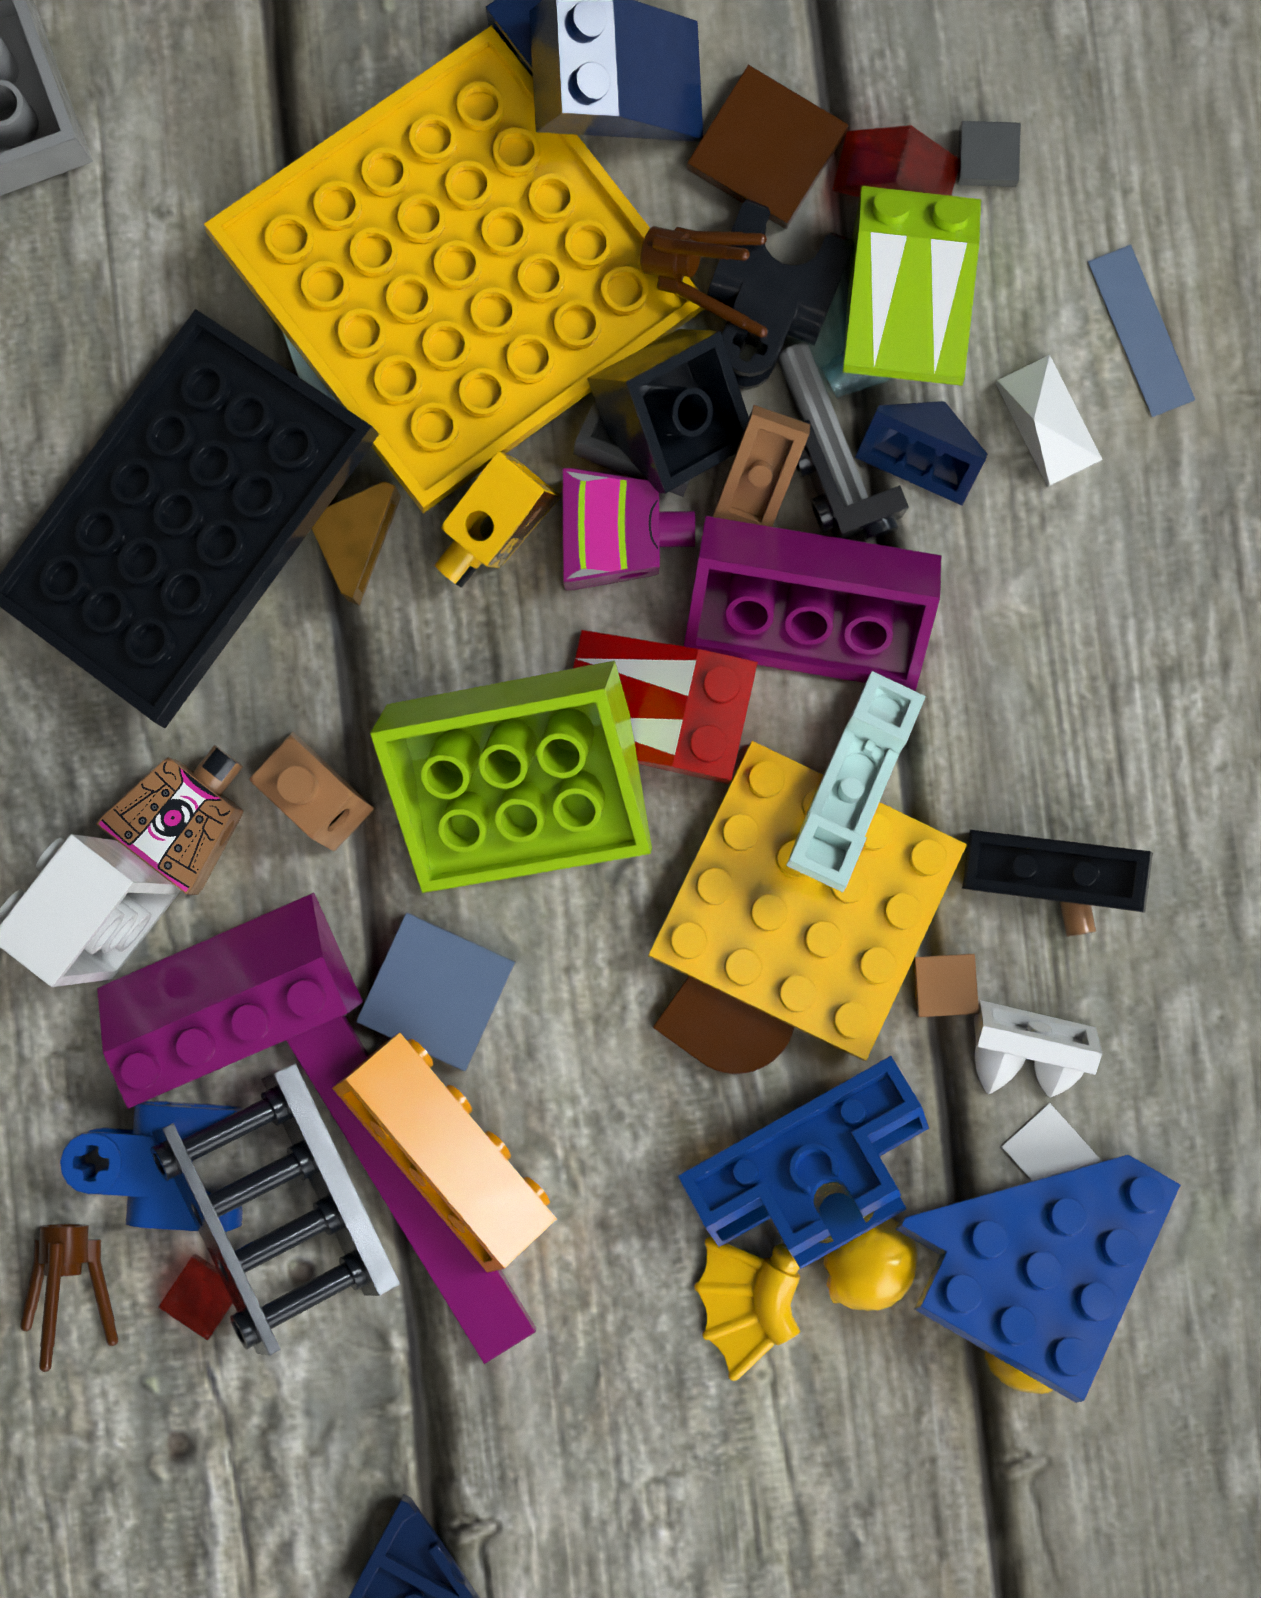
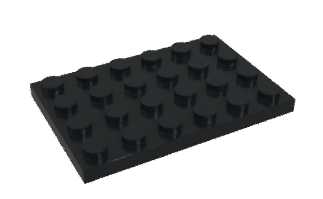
[0,309,379,728]

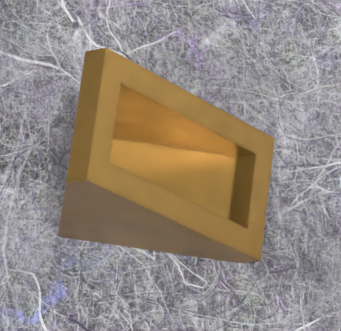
[312,482,401,606]

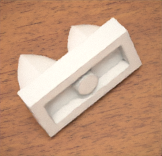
[974,1000,1102,1098]

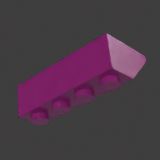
[684,516,942,691]
[97,892,363,1109]

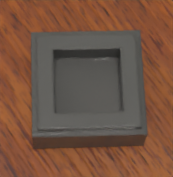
[958,121,1021,187]

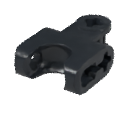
[707,199,854,390]

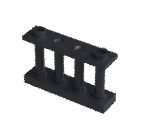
[150,1063,400,1356]

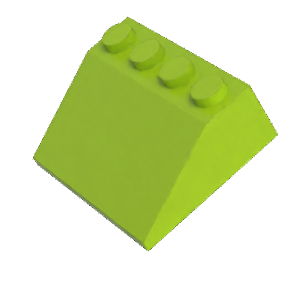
[370,660,652,893]

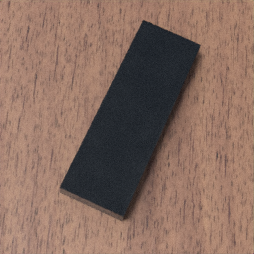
[962,830,1153,913]

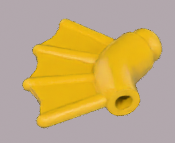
[694,1237,801,1381]

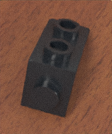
[796,419,909,541]

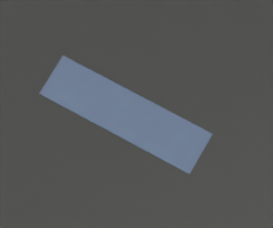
[1088,245,1195,417]

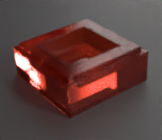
[158,1253,233,1341]

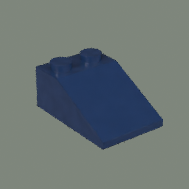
[529,0,704,142]

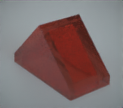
[832,125,960,197]

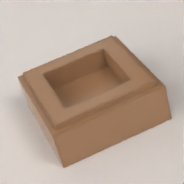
[913,954,979,1017]

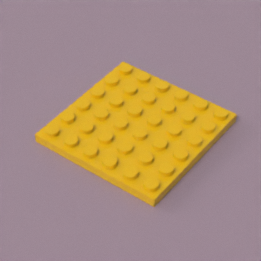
[204,25,705,514]

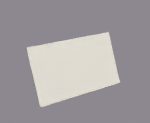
[1001,1103,1103,1181]

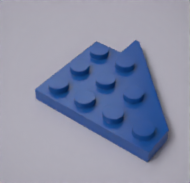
[895,1155,1181,1403]

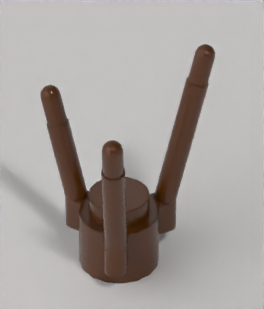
[640,226,768,338]
[20,1224,118,1372]

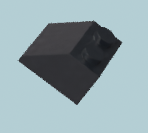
[587,329,749,494]

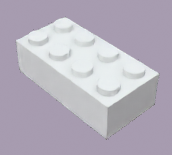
[0,834,181,987]

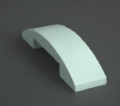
[786,671,926,892]

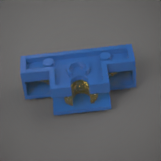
[678,1056,929,1269]

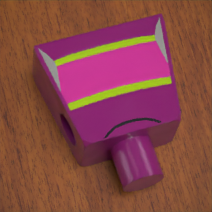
[563,468,695,590]

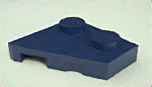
[348,1494,480,1598]

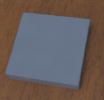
[356,913,516,1071]

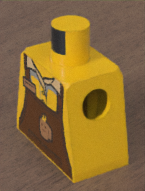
[434,451,561,588]

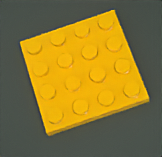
[648,741,967,1061]

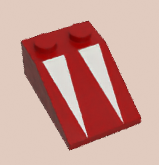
[573,630,758,784]

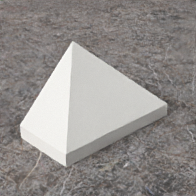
[995,355,1102,487]

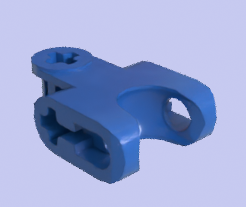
[60,1101,244,1232]

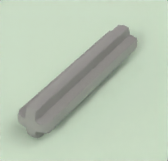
[778,343,868,507]

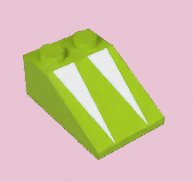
[842,186,981,386]

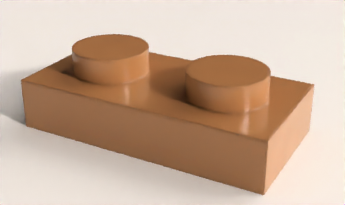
[713,405,811,527]

